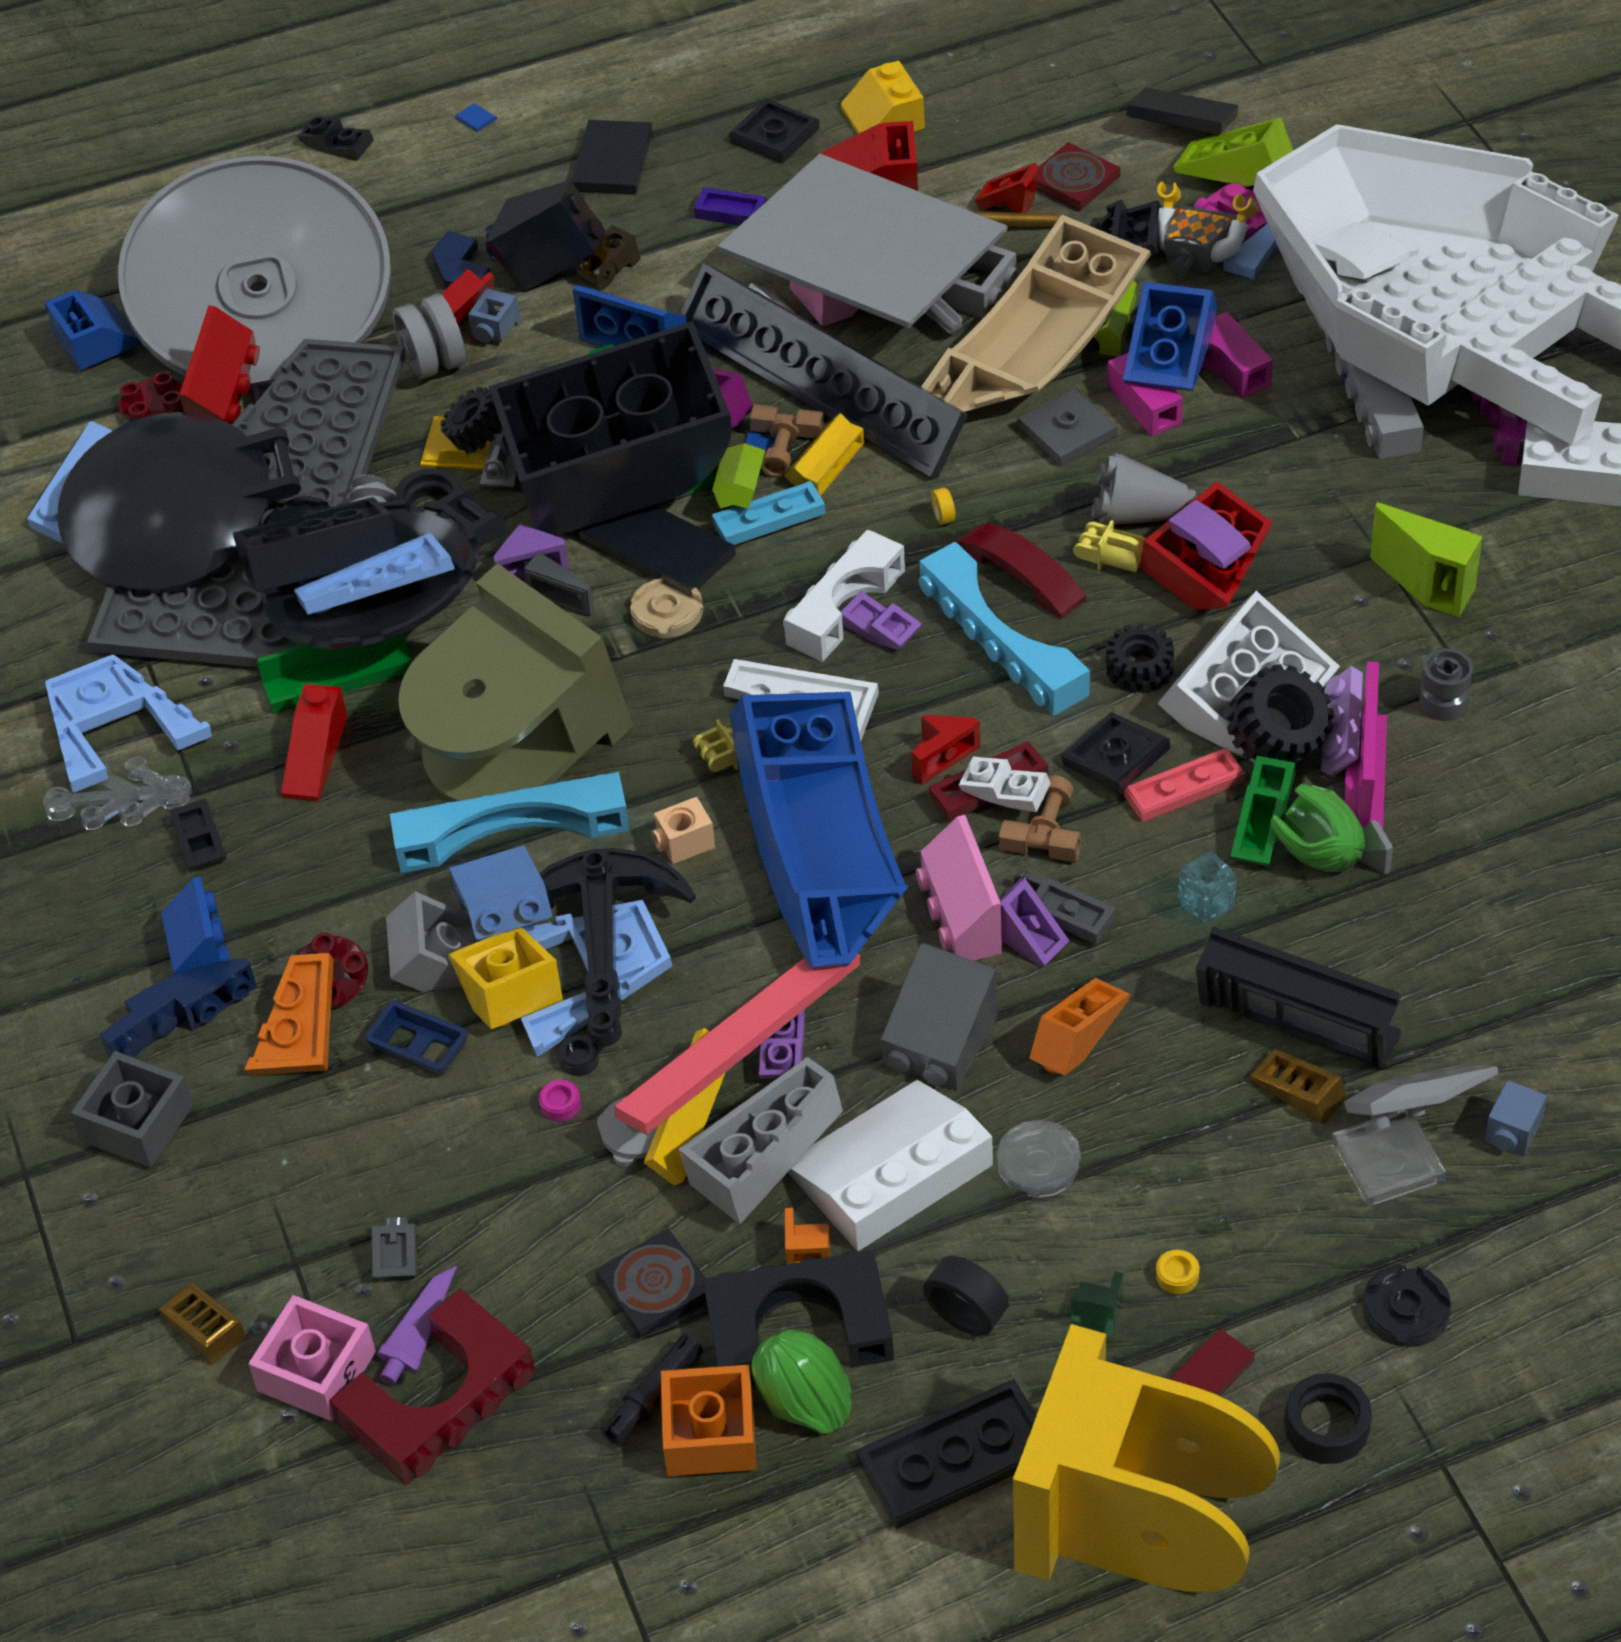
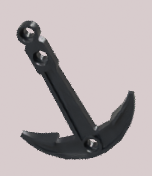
[539,848,696,1046]

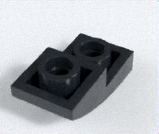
[298,116,374,159]

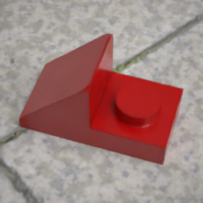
[974,162,1039,213]
[911,715,980,785]

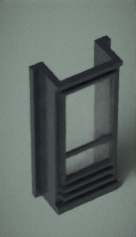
[1196,926,1401,1071]

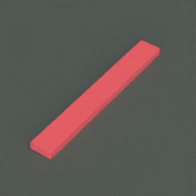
[614,954,860,1135]

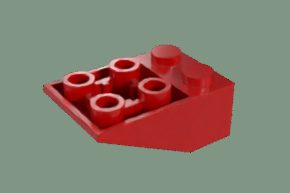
[817,121,918,191]

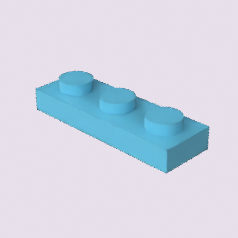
[712,481,826,545]

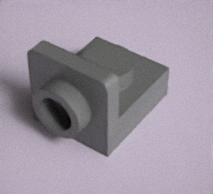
[372,1217,419,1279]

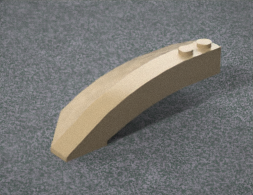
[921,215,1151,412]

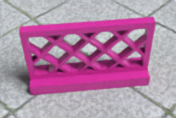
[1344,662,1387,830]

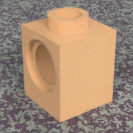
[652,797,715,864]

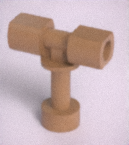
[750,404,823,478]
[999,776,1082,862]

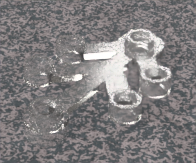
[43,756,192,830]

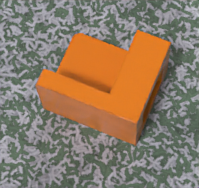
[785,1208,830,1264]

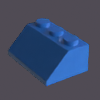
[573,285,686,347]

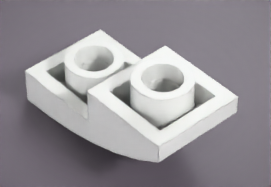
[959,757,1051,812]

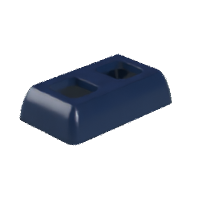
[365,1001,468,1076]

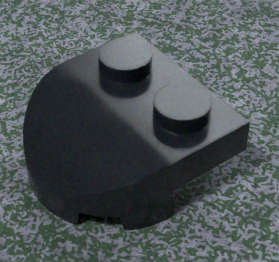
[1090,200,1162,257]

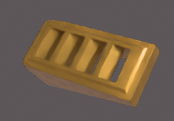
[1250,1048,1346,1124]
[158,1283,246,1364]

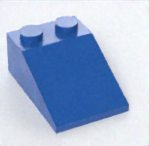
[1123,282,1218,391]

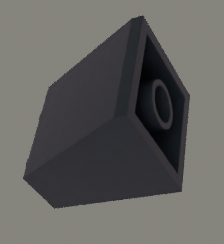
[485,180,606,292]

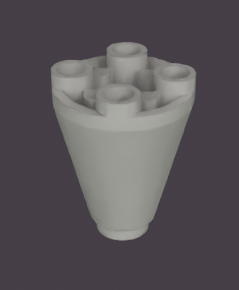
[1091,453,1196,525]

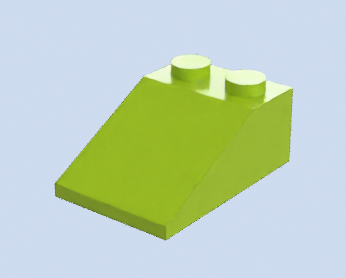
[1173,117,1293,187]

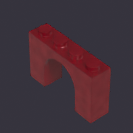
[329,1288,536,1485]

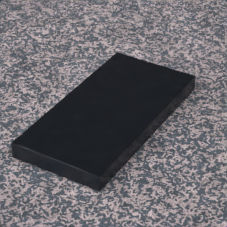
[579,505,736,596]
[856,1379,1037,1529]

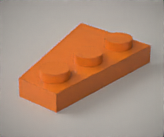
[244,953,334,1076]

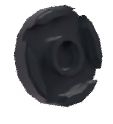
[1362,1265,1451,1347]

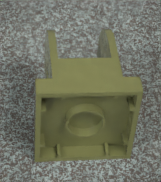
[399,563,633,802]

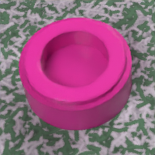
[539,1080,581,1122]

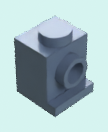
[468,288,521,343]

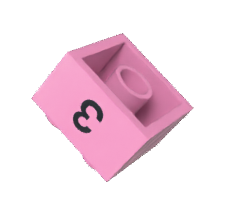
[248,1295,376,1422]

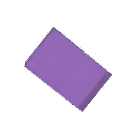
[493,524,569,581]
[999,878,1069,966]

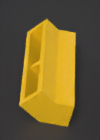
[784,413,864,496]

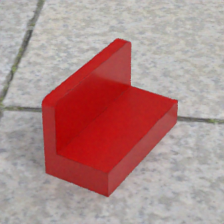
[441,269,495,327]

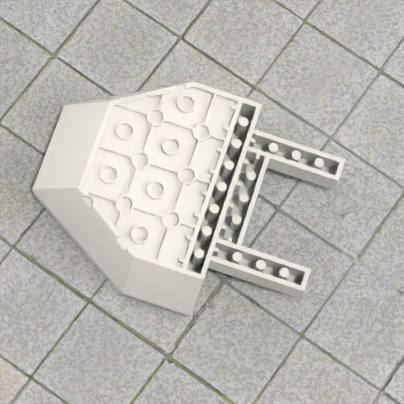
[1253,124,1621,445]

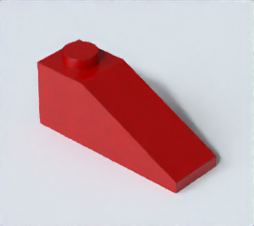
[281,684,348,802]

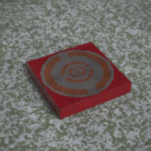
[1036,142,1121,211]

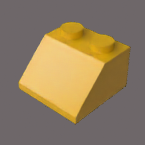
[841,61,925,134]
[449,927,563,1030]

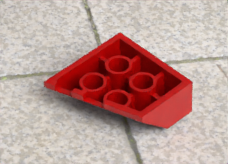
[1139,481,1272,610]

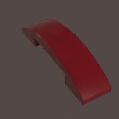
[956,523,1086,620]

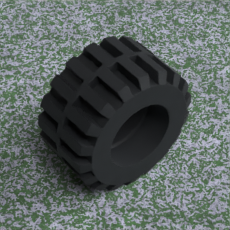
[1226,664,1334,767]

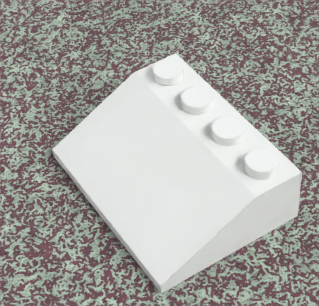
[1157,591,1340,763]
[788,1080,993,1251]

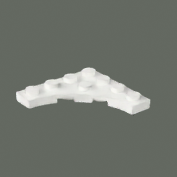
[723,659,879,740]

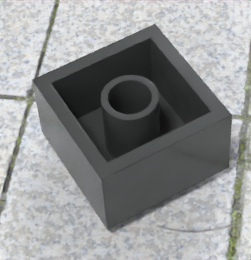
[71,1051,194,1168]

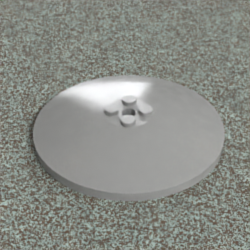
[118,156,391,391]

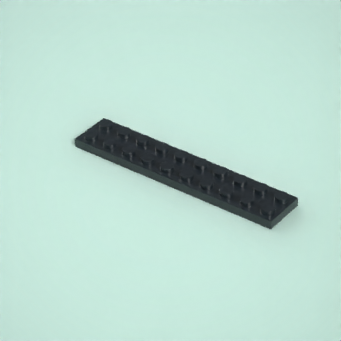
[680,263,968,478]

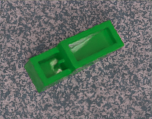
[1230,756,1296,867]

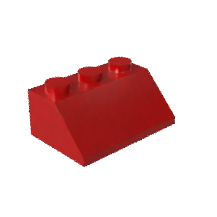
[179,305,260,425]

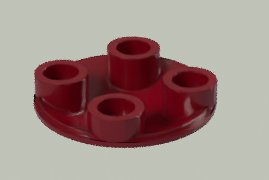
[119,371,183,421]
[298,932,368,1009]

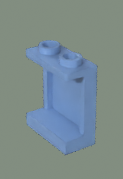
[449,845,552,940]

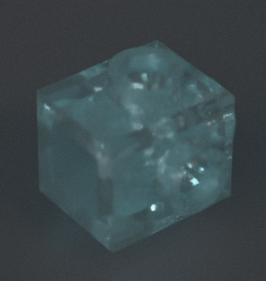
[1178,850,1237,923]

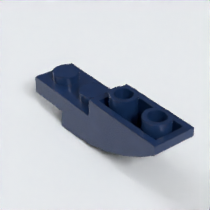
[100,958,257,1058]

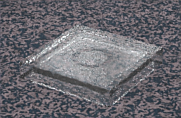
[1332,1109,1447,1207]

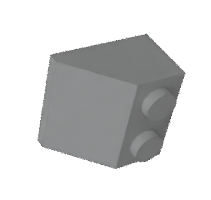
[386,891,480,992]

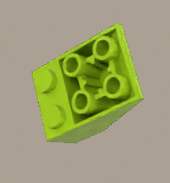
[1370,502,1483,617]

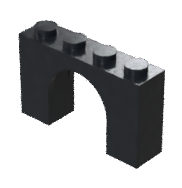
[703,1250,894,1385]

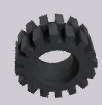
[440,387,502,453]
[1106,623,1174,693]

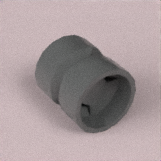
[1419,648,1473,721]

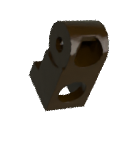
[577,225,640,289]

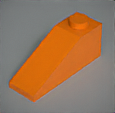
[1029,978,1130,1076]

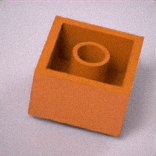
[661,1364,757,1476]

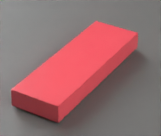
[1124,747,1246,822]

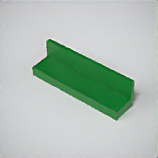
[257,634,413,714]

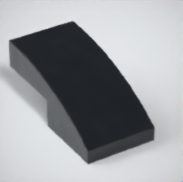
[169,798,227,871]

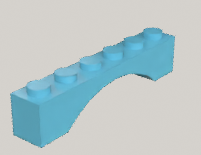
[918,542,1090,716]
[390,772,630,873]

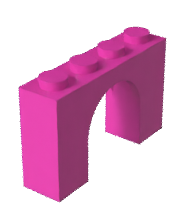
[1108,312,1273,436]

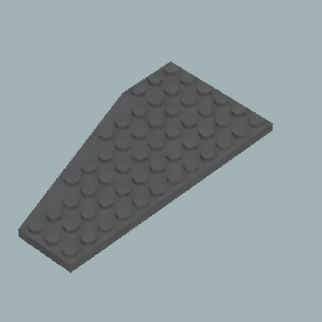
[87,339,406,667]

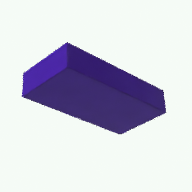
[694,187,767,225]

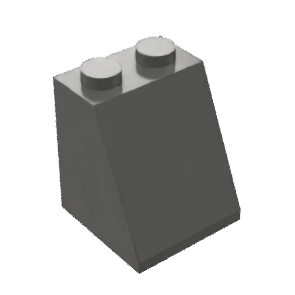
[881,943,998,1091]

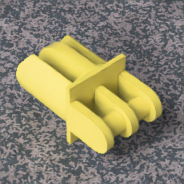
[1073,520,1146,572]
[693,719,738,772]

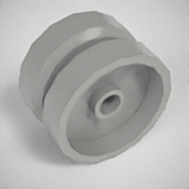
[392,293,466,381]

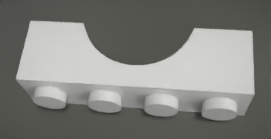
[783,529,905,662]

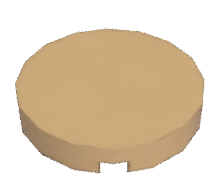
[630,578,703,638]

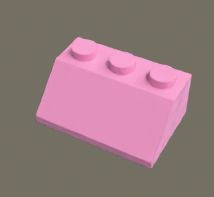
[916,815,1002,961]

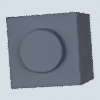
[1484,1080,1547,1157]

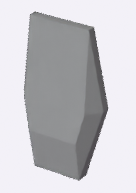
[1344,1064,1499,1130]

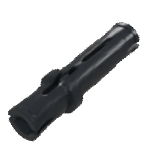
[600,1334,703,1447]

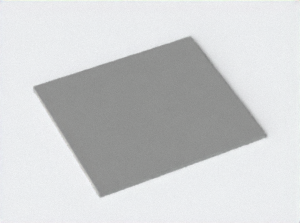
[717,154,1007,328]

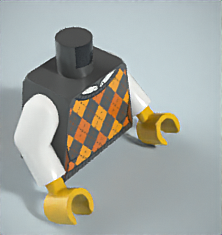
[1157,181,1258,277]

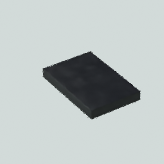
[1126,87,1239,135]
[572,120,653,194]

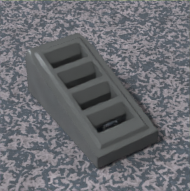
[524,552,594,616]

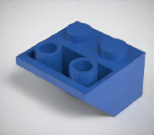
[44,289,142,370]
[161,877,230,975]

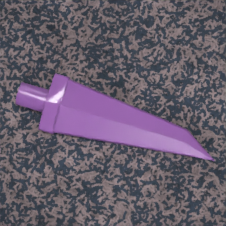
[377,1265,458,1386]

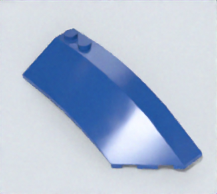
[729,692,909,969]

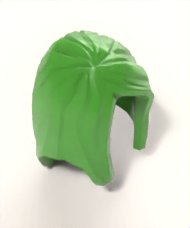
[1270,784,1365,872]
[751,1329,852,1434]

